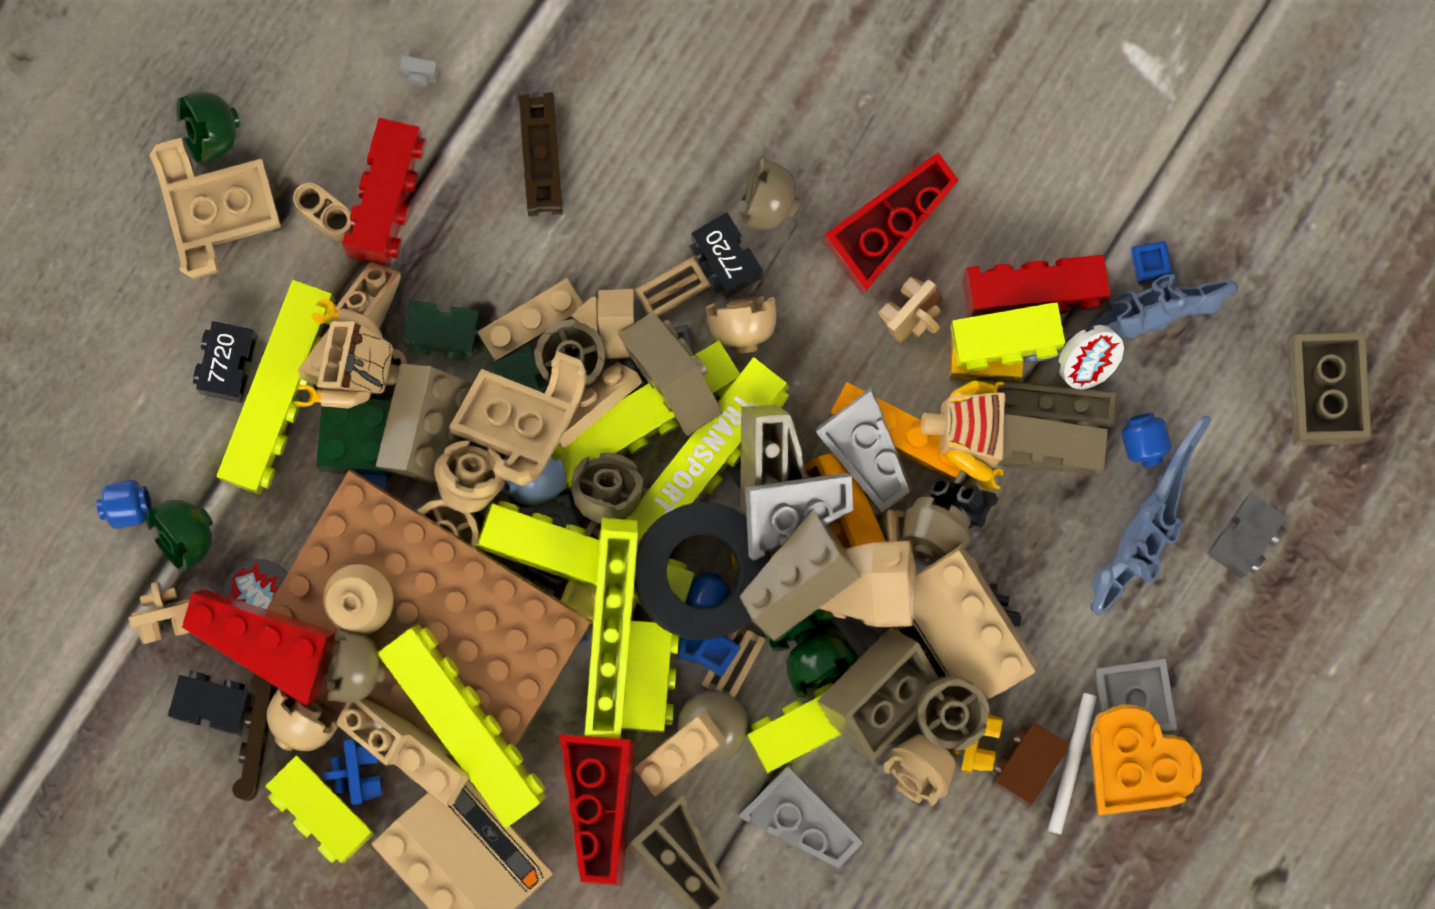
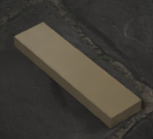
[977,378,1117,429]

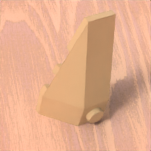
[819,541,916,627]

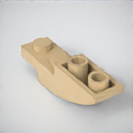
[298,262,401,385]
[335,698,469,806]

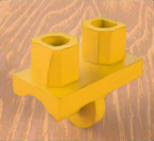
[949,714,1003,774]

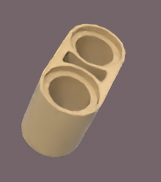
[293,183,353,241]

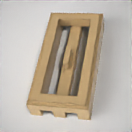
[633,256,711,318]
[701,627,766,698]

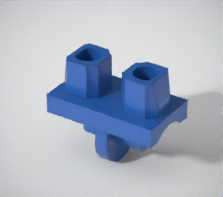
[322,739,383,807]

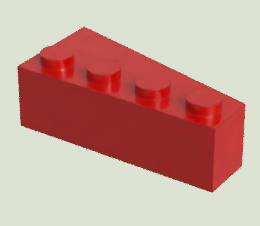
[342,118,426,267]
[821,152,959,294]
[962,255,1110,318]
[182,589,336,706]
[559,734,636,887]

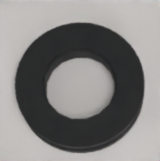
[634,502,771,640]

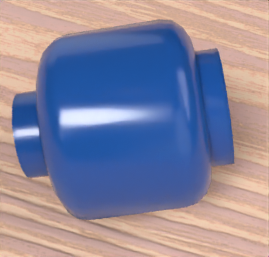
[1122,413,1172,467]
[96,480,152,529]
[685,572,731,608]

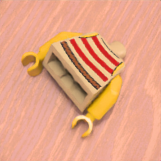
[921,380,1006,490]

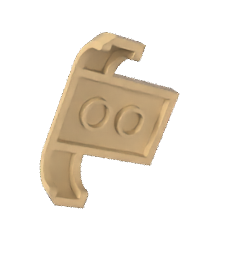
[150,138,281,279]
[449,351,586,486]

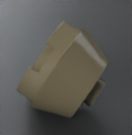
[902,497,971,564]

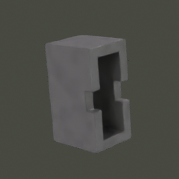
[1207,493,1287,578]

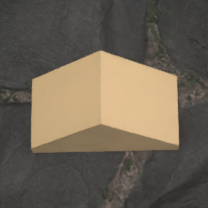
[598,289,635,360]

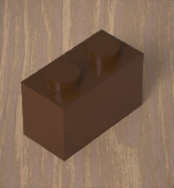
[992,722,1070,807]

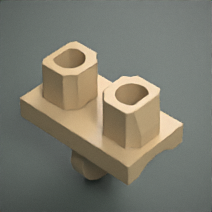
[879,277,943,344]
[128,581,190,644]

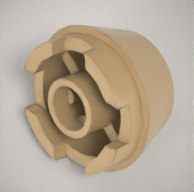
[434,441,505,513]
[323,564,393,635]
[883,734,956,806]

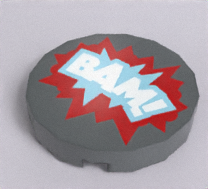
[223,559,287,609]

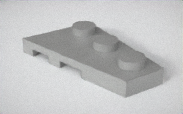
[816,387,911,512]

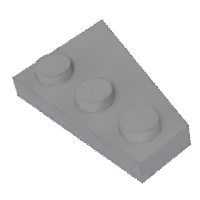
[745,473,853,560]
[738,766,864,868]

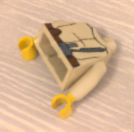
[294,299,399,408]

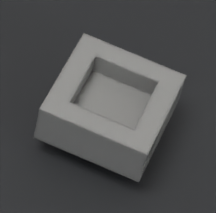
[400,55,439,86]

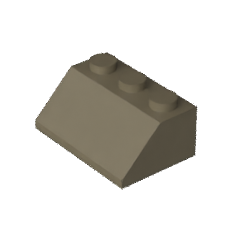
[817,628,939,762]

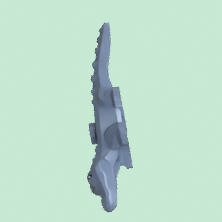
[1023,274,1239,363]
[1090,416,1211,616]

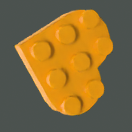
[1090,704,1202,815]

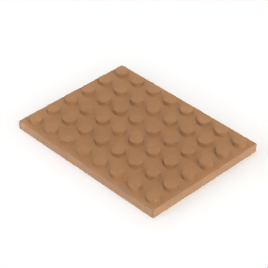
[267,470,592,770]

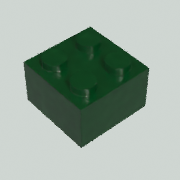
[316,399,392,477]

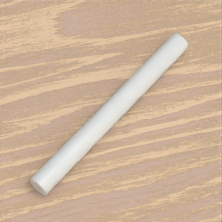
[1048,693,1097,835]

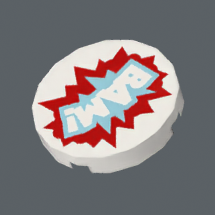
[1058,325,1124,390]

